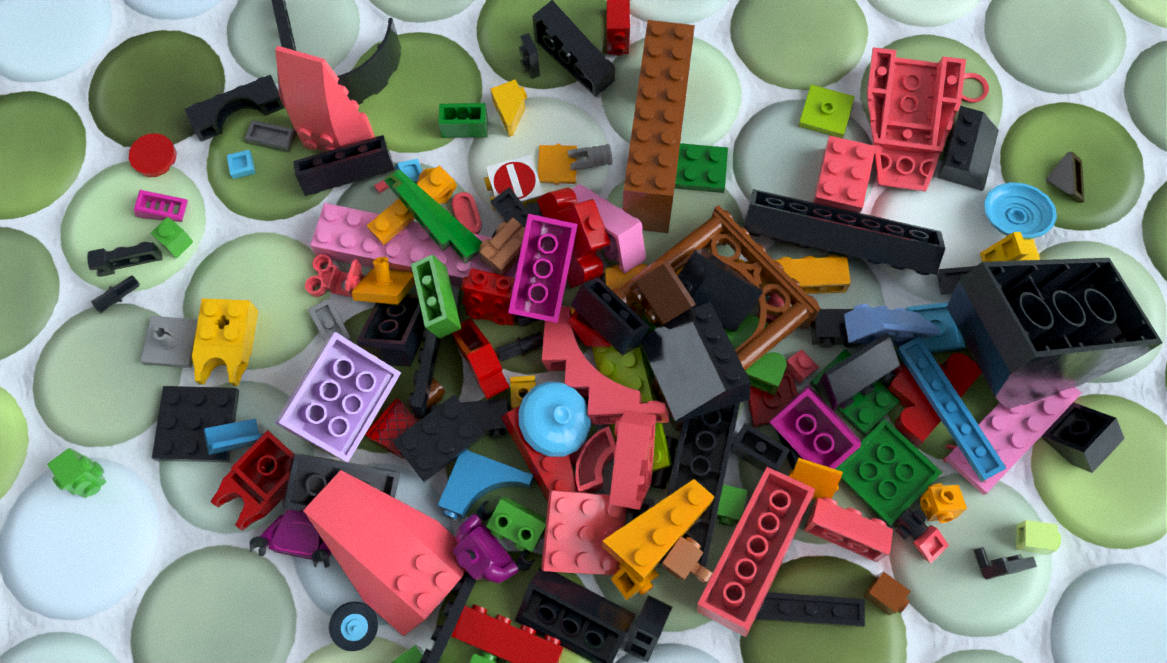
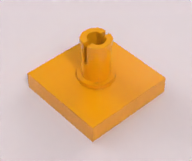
[352,257,415,305]

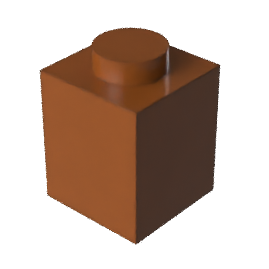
[863,571,911,615]

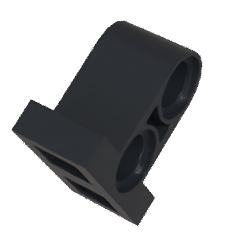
[624,595,673,662]

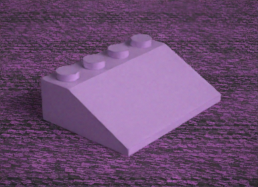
[274,332,401,463]

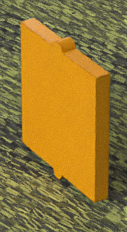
[538,143,577,185]
[789,458,843,500]

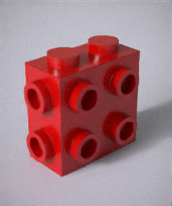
[461,268,516,326]

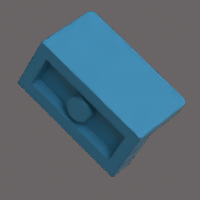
[203,419,263,455]

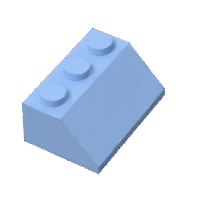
[844,304,940,347]

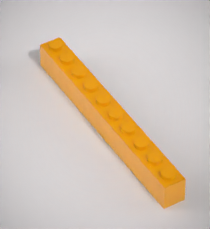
[605,255,851,296]

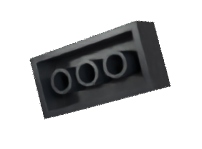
[282,453,400,510]

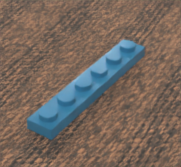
[896,336,1006,482]

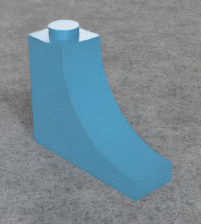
[438,450,534,520]

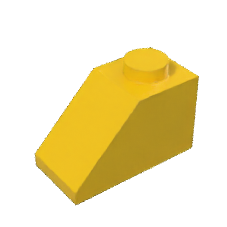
[490,79,527,137]

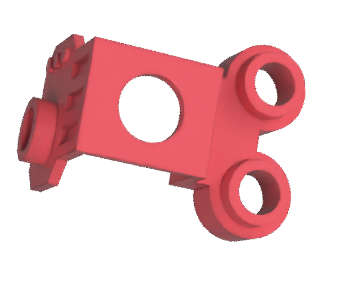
[305,254,365,298]

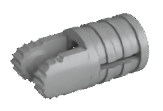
[568,144,612,171]

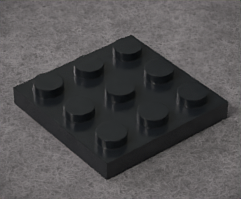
[152,386,239,463]

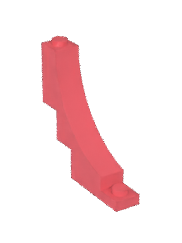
[542,305,669,425]

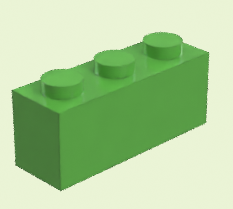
[411,254,461,338]

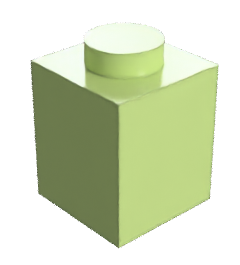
[1016,520,1061,554]

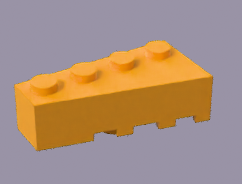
[602,479,714,583]

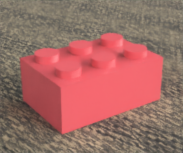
[813,136,876,213]

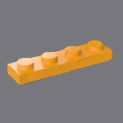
[366,165,456,245]

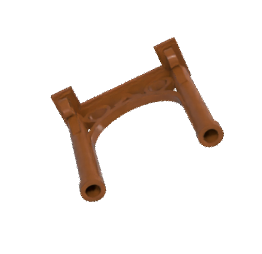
[612,205,821,371]

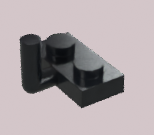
[973,547,1037,580]

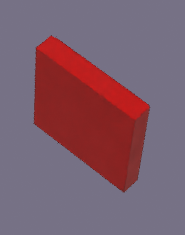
[747,371,798,427]

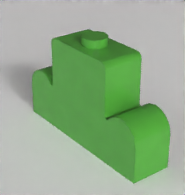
[722,314,787,396]

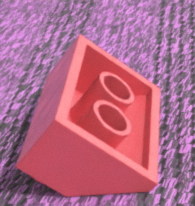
[803,497,893,562]

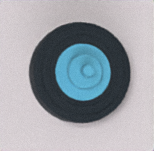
[329,601,378,651]

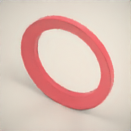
[962,73,989,103]

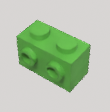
[47,448,107,498]
[486,496,546,552]

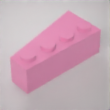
[572,184,647,274]

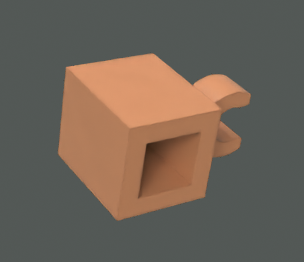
[661,537,713,584]

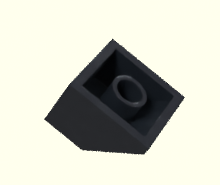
[1042,402,1125,473]

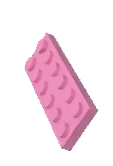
[945,387,1082,495]

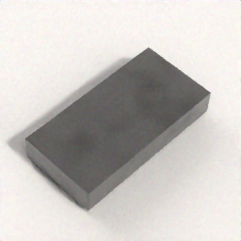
[244,120,297,153]

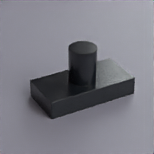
[490,187,530,227]

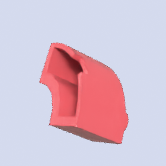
[575,426,616,493]

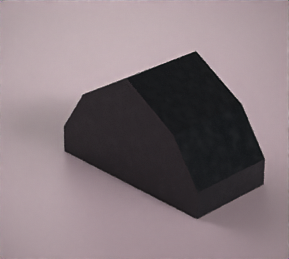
[947,258,1163,410]

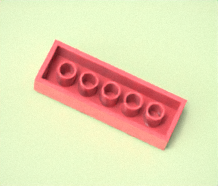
[697,467,815,637]

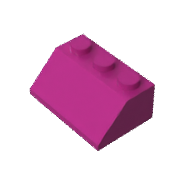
[770,385,861,469]

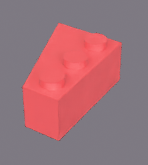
[609,410,656,510]

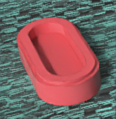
[451,192,482,235]

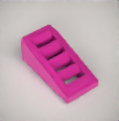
[134,190,188,222]

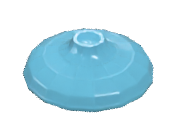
[984,182,1057,240]
[518,382,591,457]

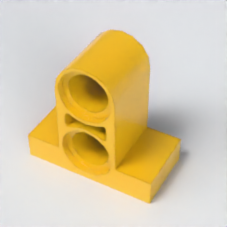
[980,232,1041,262]

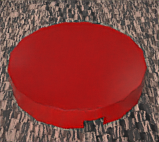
[128,133,177,177]

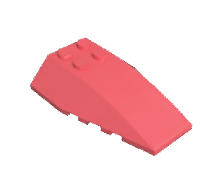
[275,46,375,152]
[867,47,966,192]
[303,470,466,636]

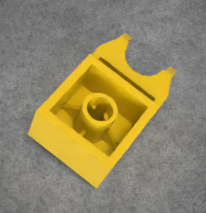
[192,298,258,386]

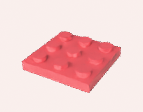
[541,490,627,575]

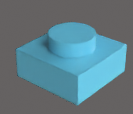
[227,150,256,179]
[394,159,423,183]

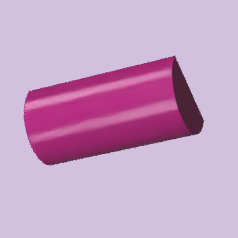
[508,214,578,323]

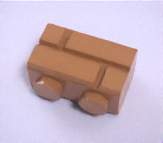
[479,218,525,275]

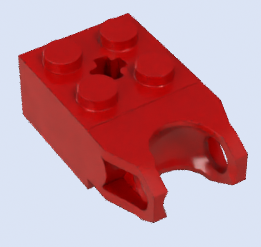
[210,430,293,531]

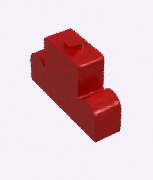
[537,187,610,289]
[451,318,510,399]
[887,353,982,448]

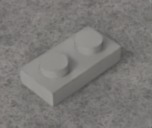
[308,298,352,341]

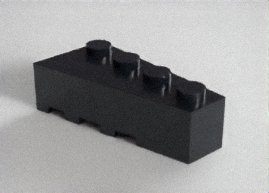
[532,0,615,97]

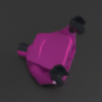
[453,501,535,583]
[249,509,331,568]

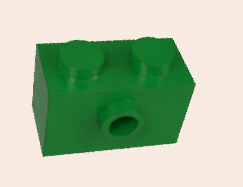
[438,103,488,138]

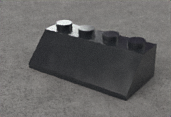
[515,565,636,663]

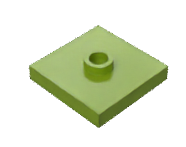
[798,85,855,139]

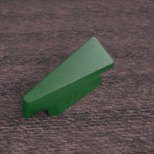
[383,170,483,264]

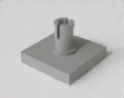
[140,316,198,369]

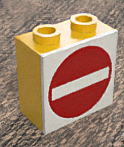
[484,154,544,219]

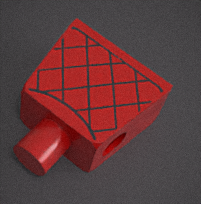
[365,398,418,459]

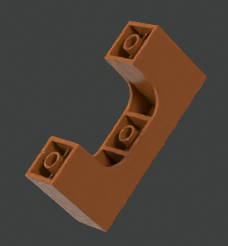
[623,20,695,233]

